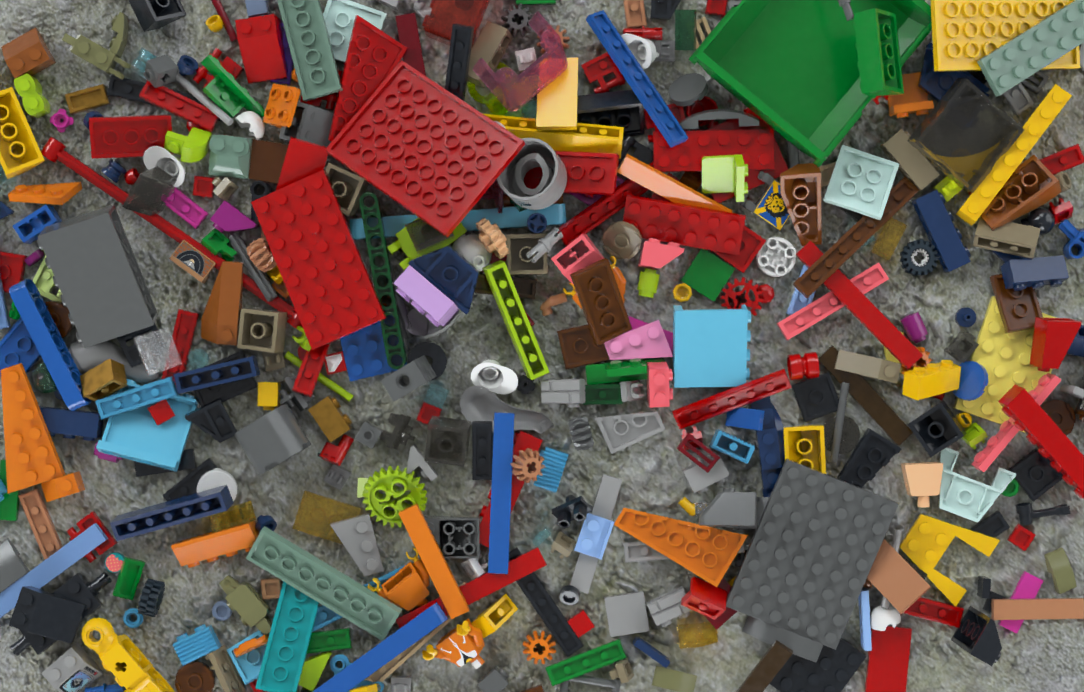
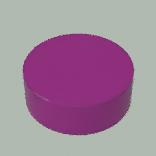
[25,248,44,267]

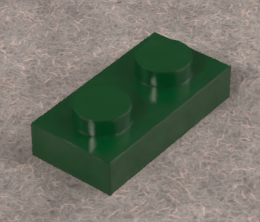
[583,384,623,405]

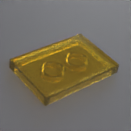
[292,490,362,545]

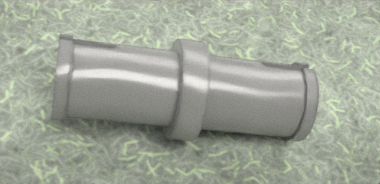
[526,227,563,263]

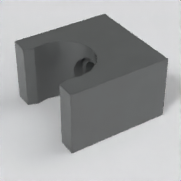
[381,355,437,402]

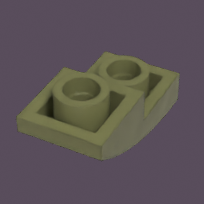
[109,12,129,57]
[1044,547,1077,594]
[652,666,697,692]

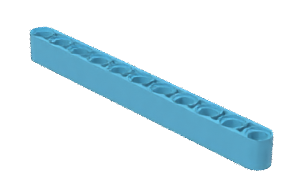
[349,204,567,240]

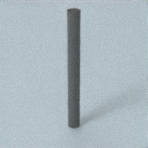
[830,382,850,462]

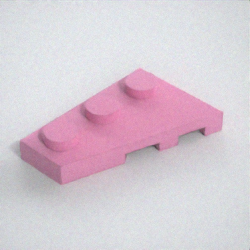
[604,320,673,360]

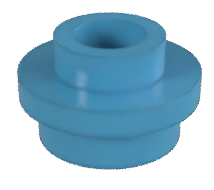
[123,608,144,628]

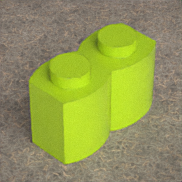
[14,73,51,119]

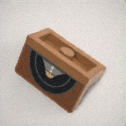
[169,240,216,284]

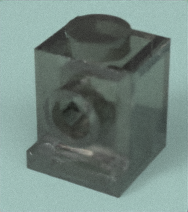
[944,332,979,363]

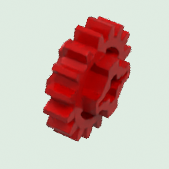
[720,277,764,316]

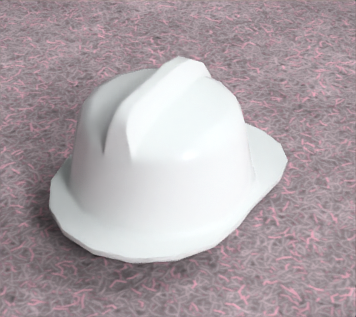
[620,33,659,70]
[143,146,186,188]
[471,360,518,395]

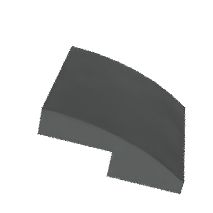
[0,538,30,593]

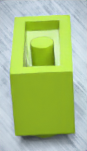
[299,651,332,692]

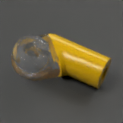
[678,497,708,516]

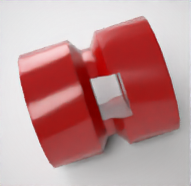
[787,352,820,380]

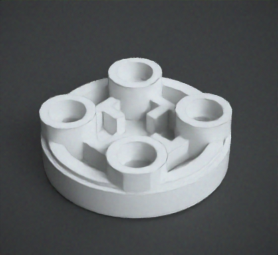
[756,237,796,277]
[197,468,238,501]

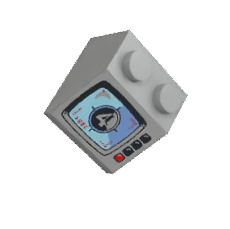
[41,643,104,692]

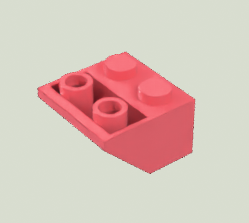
[551,233,604,285]
[638,238,685,270]

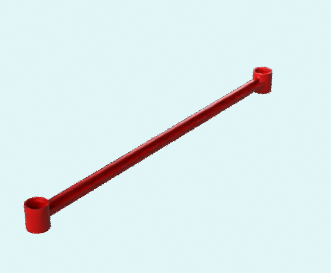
[41,137,302,330]

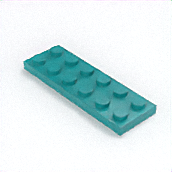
[255,581,320,692]

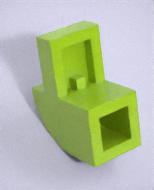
[164,127,212,163]

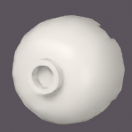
[452,233,492,272]

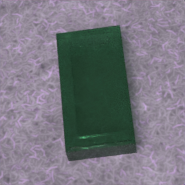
[675,10,696,50]

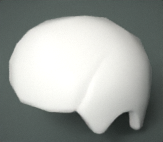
[235,111,265,140]
[870,606,901,631]

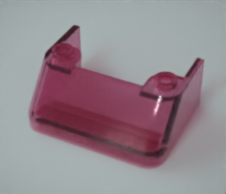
[472,11,568,112]

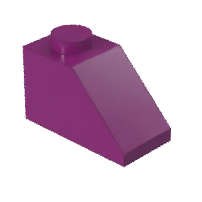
[210,200,259,233]

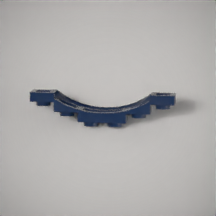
[750,396,785,497]

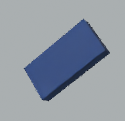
[725,407,765,431]

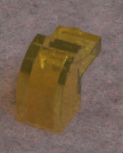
[208,501,256,533]

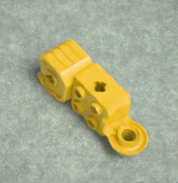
[81,617,175,692]

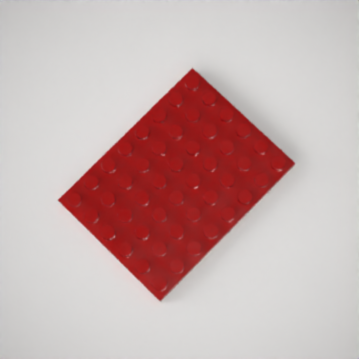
[325,60,525,238]

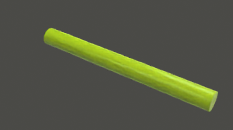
[284,351,354,402]

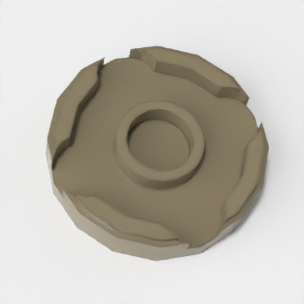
[602,221,642,260]

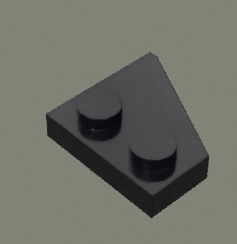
[185,398,238,443]

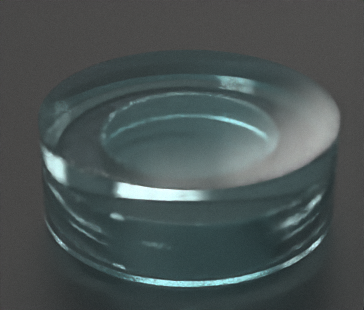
[188,349,209,369]

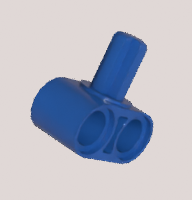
[1058,219,1084,259]

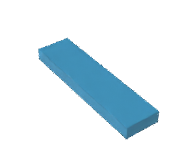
[95,376,179,420]

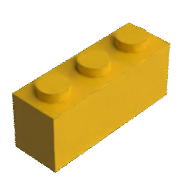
[902,360,961,400]

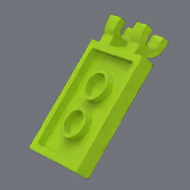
[387,217,467,271]

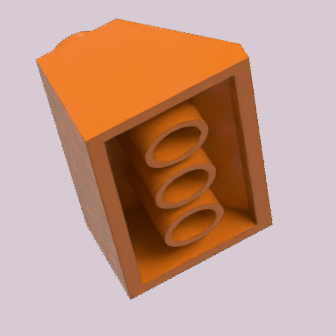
[171,520,259,568]

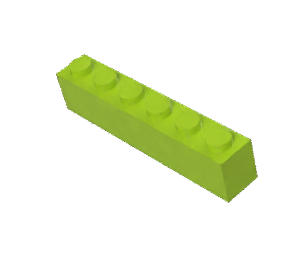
[482,260,549,380]

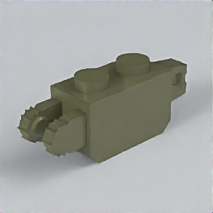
[62,33,131,80]
[219,574,273,635]

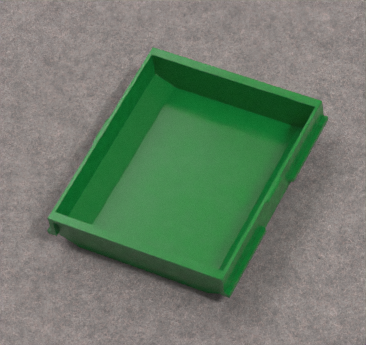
[688,0,932,168]

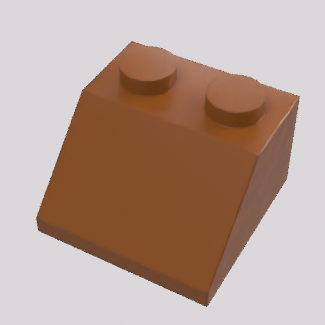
[1,27,56,78]

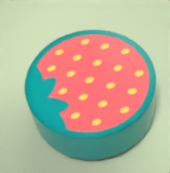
[105,552,125,573]

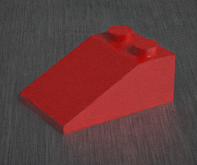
[235,14,288,84]

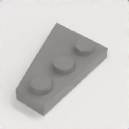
[595,411,666,454]
[330,513,384,576]

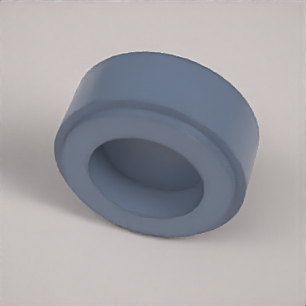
[212,600,233,621]

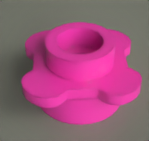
[50,109,74,133]

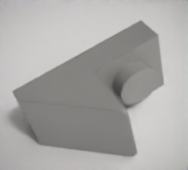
[407,444,439,482]

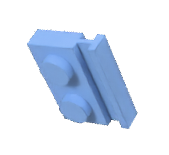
[574,513,614,560]

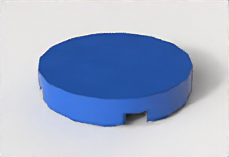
[952,361,989,401]

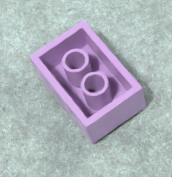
[394,265,459,328]

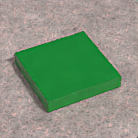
[680,249,735,302]

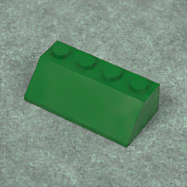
[853,8,904,96]

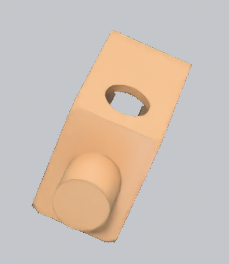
[901,462,943,508]

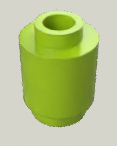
[637,268,660,298]

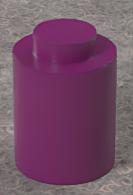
[900,312,928,343]

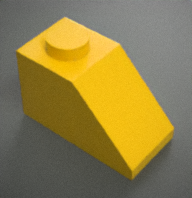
[471,594,518,638]

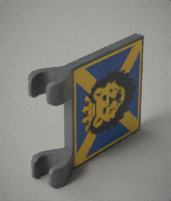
[740,171,790,232]

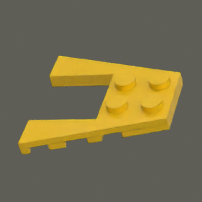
[900,513,1000,606]

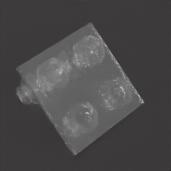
[134,327,182,376]

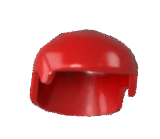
[686,96,719,126]

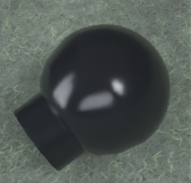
[1020,208,1055,235]

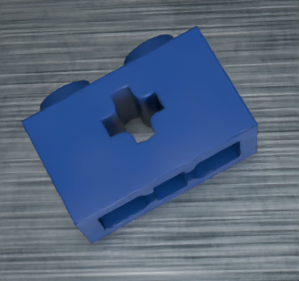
[13,204,62,244]

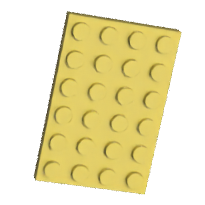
[953,296,1056,433]

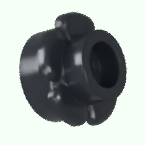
[517,375,536,394]

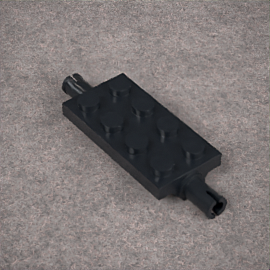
[10,572,112,656]

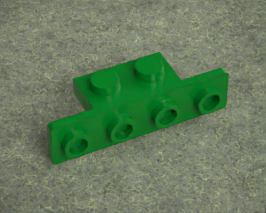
[201,54,264,118]
[585,358,665,385]

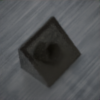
[405,219,454,254]

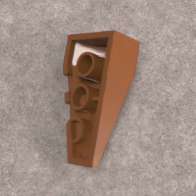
[981,155,1062,230]
[780,163,822,246]
[201,261,243,346]

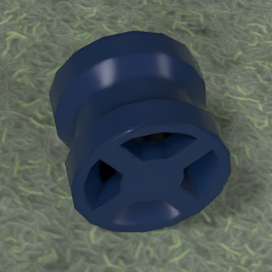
[101,158,127,183]
[527,213,547,234]

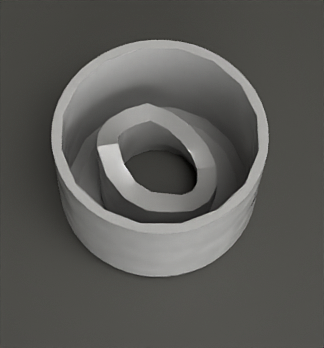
[497,138,567,210]

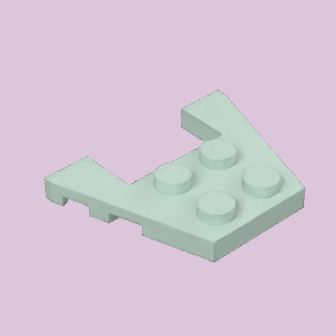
[939,447,1016,523]

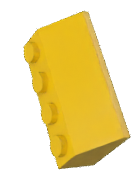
[0,87,45,179]
[783,424,826,474]

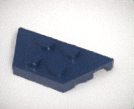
[918,42,990,110]
[408,245,479,315]

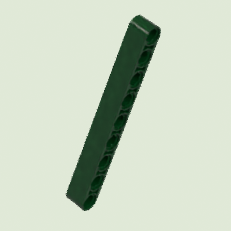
[360,192,407,369]

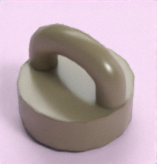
[1054,171,1072,193]

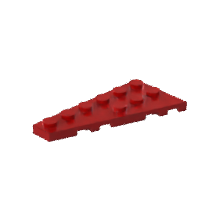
[328,15,407,142]

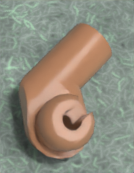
[540,293,567,316]

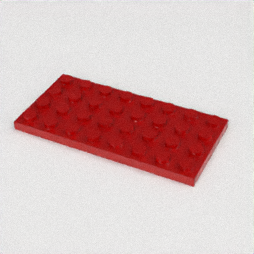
[251,170,386,350]

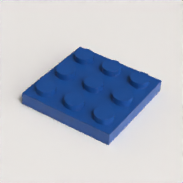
[340,315,407,381]

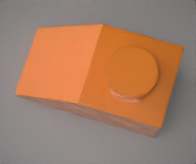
[41,471,85,502]

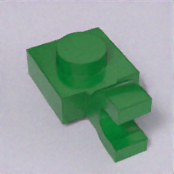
[201,228,237,261]

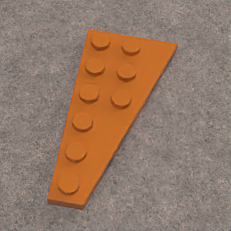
[1,363,65,494]
[614,508,748,587]

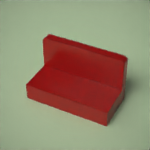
[681,576,727,620]

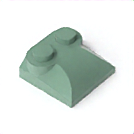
[208,135,253,179]

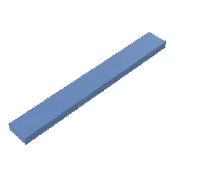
[0,523,108,618]

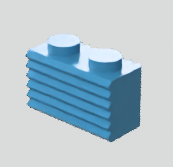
[709,429,755,464]
[531,446,569,492]
[173,624,222,666]

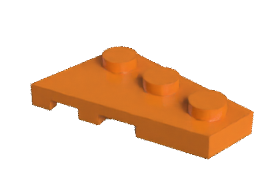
[8,182,82,205]

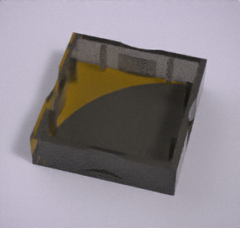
[907,78,1024,193]

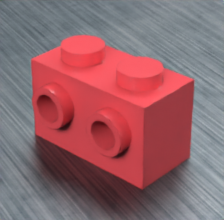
[647,362,673,408]

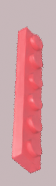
[777,262,889,340]
[971,373,1061,472]

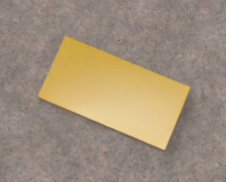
[536,58,579,130]

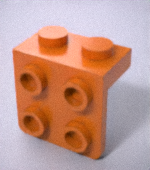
[887,72,934,118]
[262,83,300,128]

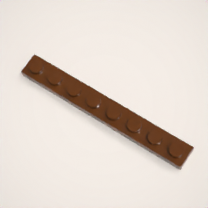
[793,177,919,298]

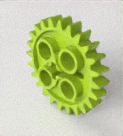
[362,465,428,528]

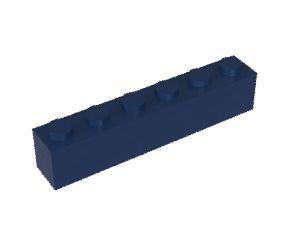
[110,485,234,541]

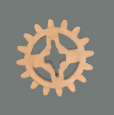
[476,218,509,259]

